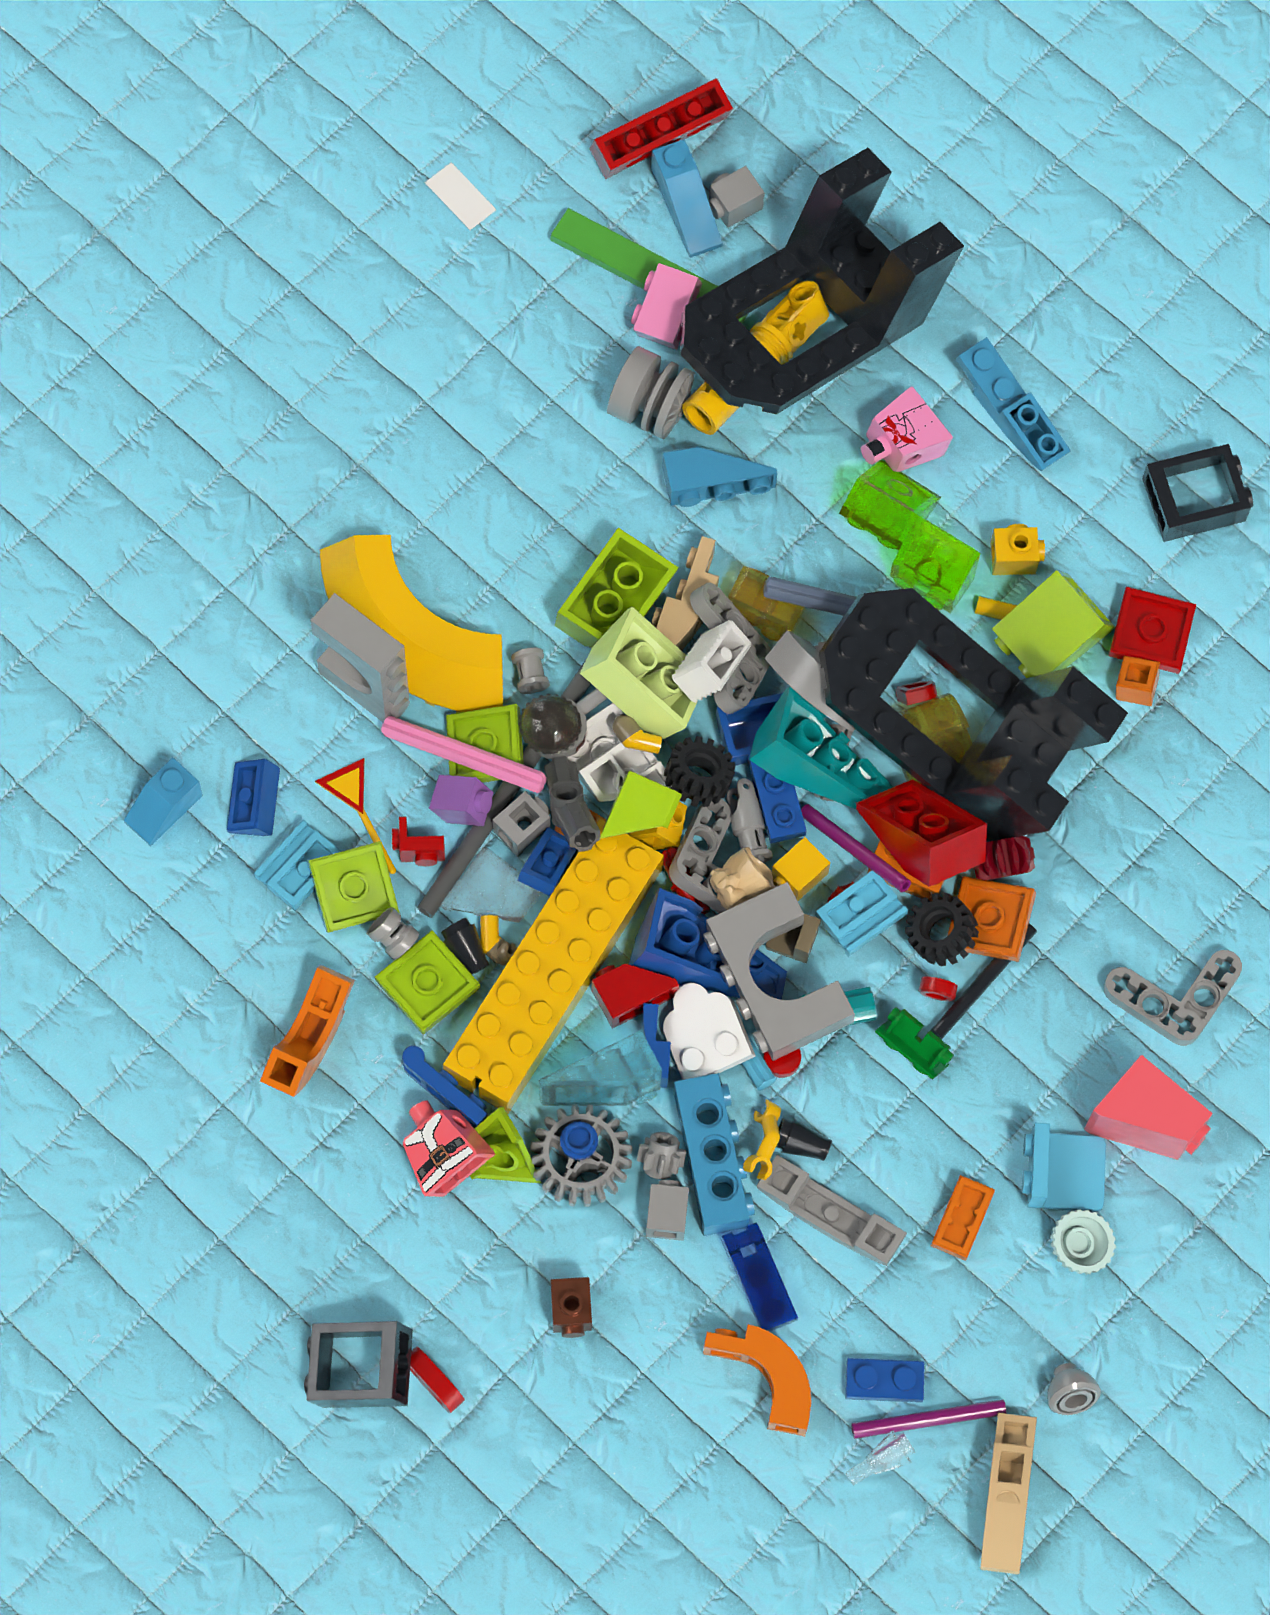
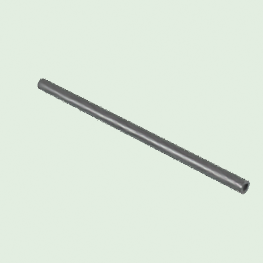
[417,658,591,918]

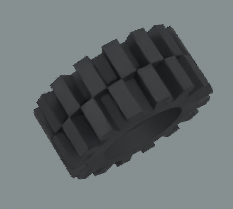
[664,736,736,807]
[905,893,979,966]

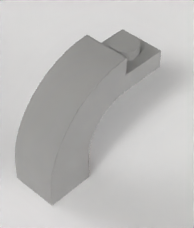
[765,630,888,732]

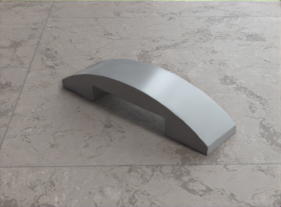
[757,1155,907,1266]

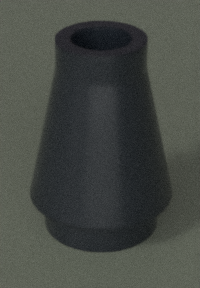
[441,917,490,975]
[776,1117,832,1161]

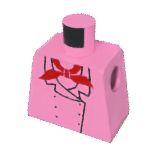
[861,386,953,472]

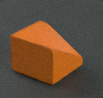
[1116,656,1160,707]

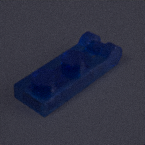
[721,1222,798,1332]

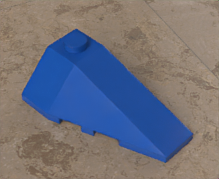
[629,888,787,1000]

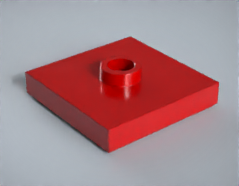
[1109,587,1196,674]

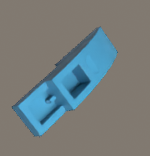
[956,337,1071,471]

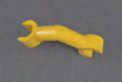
[743,1099,781,1180]

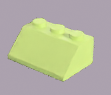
[580,607,698,740]

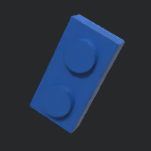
[517,827,578,896]
[845,1358,924,1403]

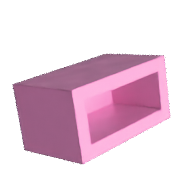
[631,263,702,350]

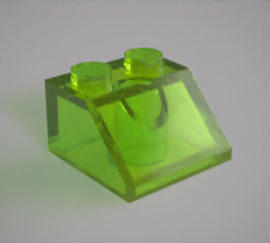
[839,460,941,551]
[890,515,981,614]

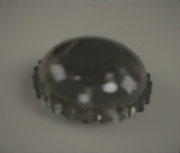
[518,694,582,755]

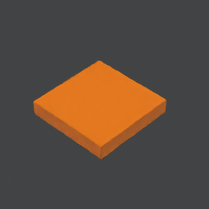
[947,876,1036,962]

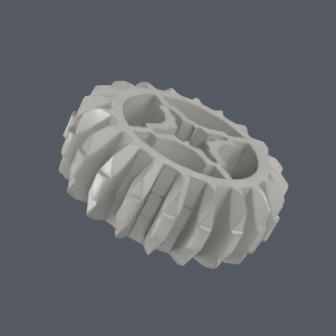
[530,1104,632,1207]

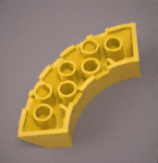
[320,535,503,713]

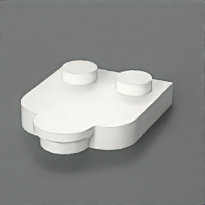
[663,983,756,1080]

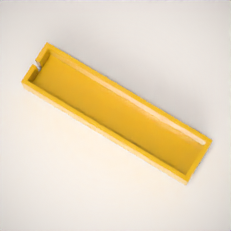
[443,819,664,1114]

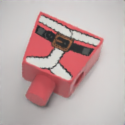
[403,1100,495,1197]

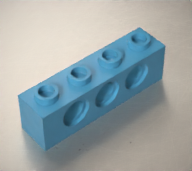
[673,1073,755,1236]

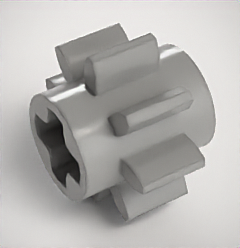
[637,1132,686,1179]

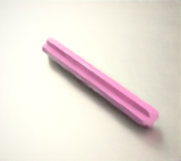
[381,716,547,793]

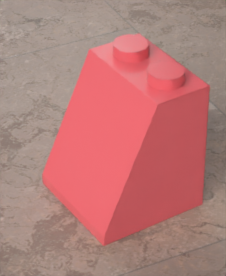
[1084,1055,1213,1160]

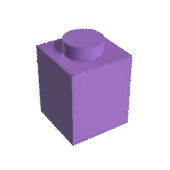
[429,775,494,826]

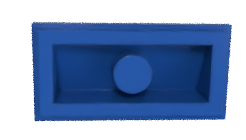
[227,759,280,836]

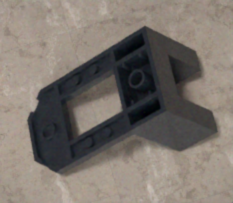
[680,148,964,414]
[819,588,1128,841]

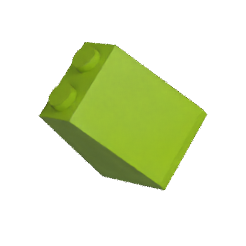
[992,570,1115,678]

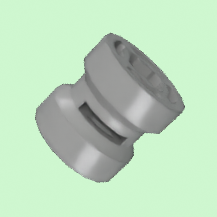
[367,907,419,960]

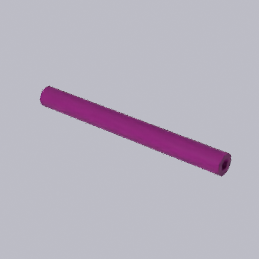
[801,804,911,892]
[851,1399,1006,1439]

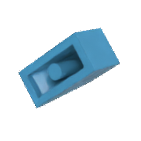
[124,758,203,847]

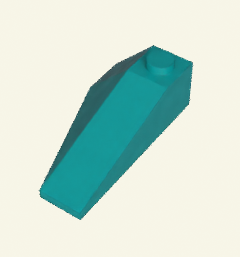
[749,686,893,809]

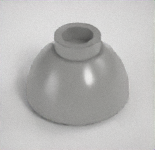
[1047,1363,1101,1415]

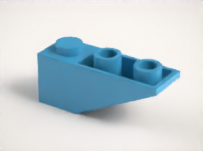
[662,447,778,507]

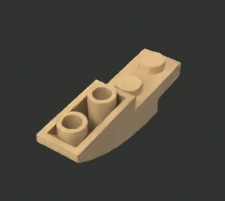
[651,536,719,651]
[980,1413,1037,1575]

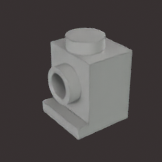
[492,791,551,857]

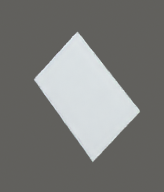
[425,162,496,230]

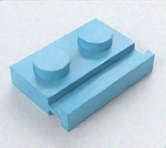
[254,820,341,911]
[815,871,908,957]

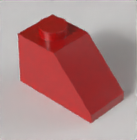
[591,964,679,1029]

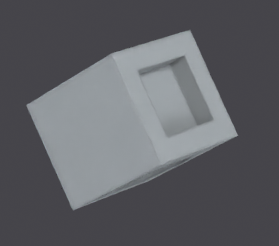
[646,1180,689,1241]

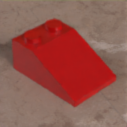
[856,779,987,887]

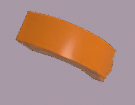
[260,965,355,1097]
[703,1324,811,1437]

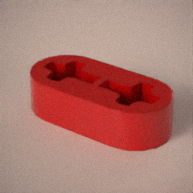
[410,1346,465,1413]

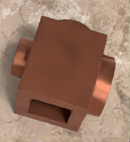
[551,1277,592,1338]

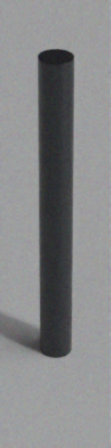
[930,923,1037,1040]

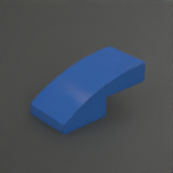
[642,1003,671,1088]

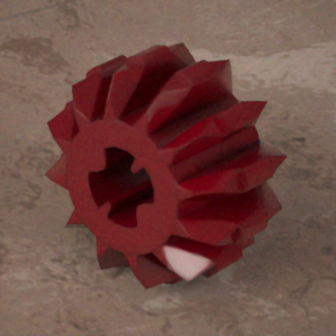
[973,836,1035,881]

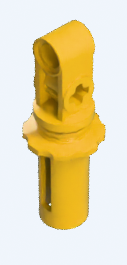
[682,281,829,435]

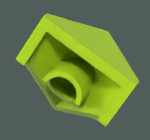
[600,771,682,839]
[470,1107,541,1183]

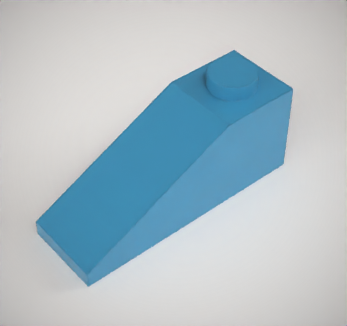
[651,139,723,258]

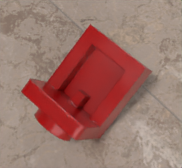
[392,816,445,867]

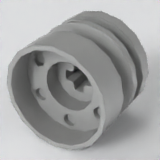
[607,346,695,439]

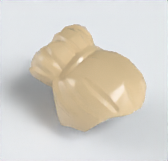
[710,847,778,910]

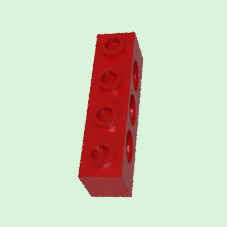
[589,78,733,179]

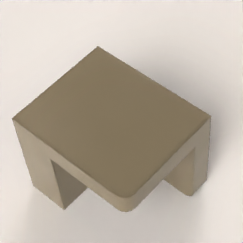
[765,914,821,963]

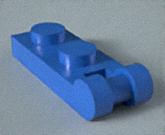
[402,1046,488,1129]

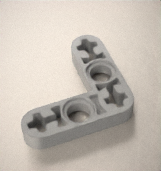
[690,583,771,714]
[669,799,732,913]
[1104,950,1242,1046]

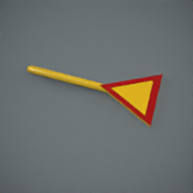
[315,758,396,874]

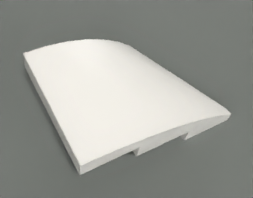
[554,703,672,802]

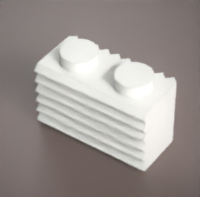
[672,620,751,703]

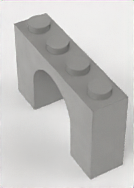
[310,593,410,723]
[703,882,855,1061]

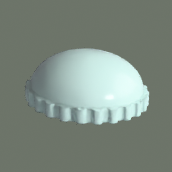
[1050,1209,1116,1274]

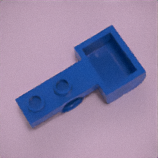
[716,693,807,844]

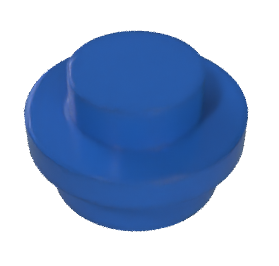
[560,1122,598,1160]

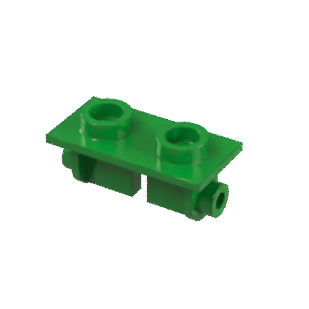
[875,1007,954,1080]

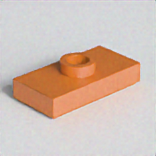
[931,1175,995,1261]

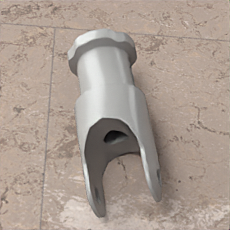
[727,778,773,863]

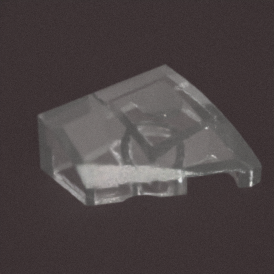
[440,846,542,923]

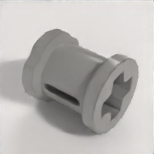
[511,648,550,694]

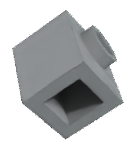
[708,166,765,228]

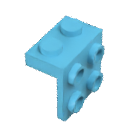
[1022,1122,1106,1212]

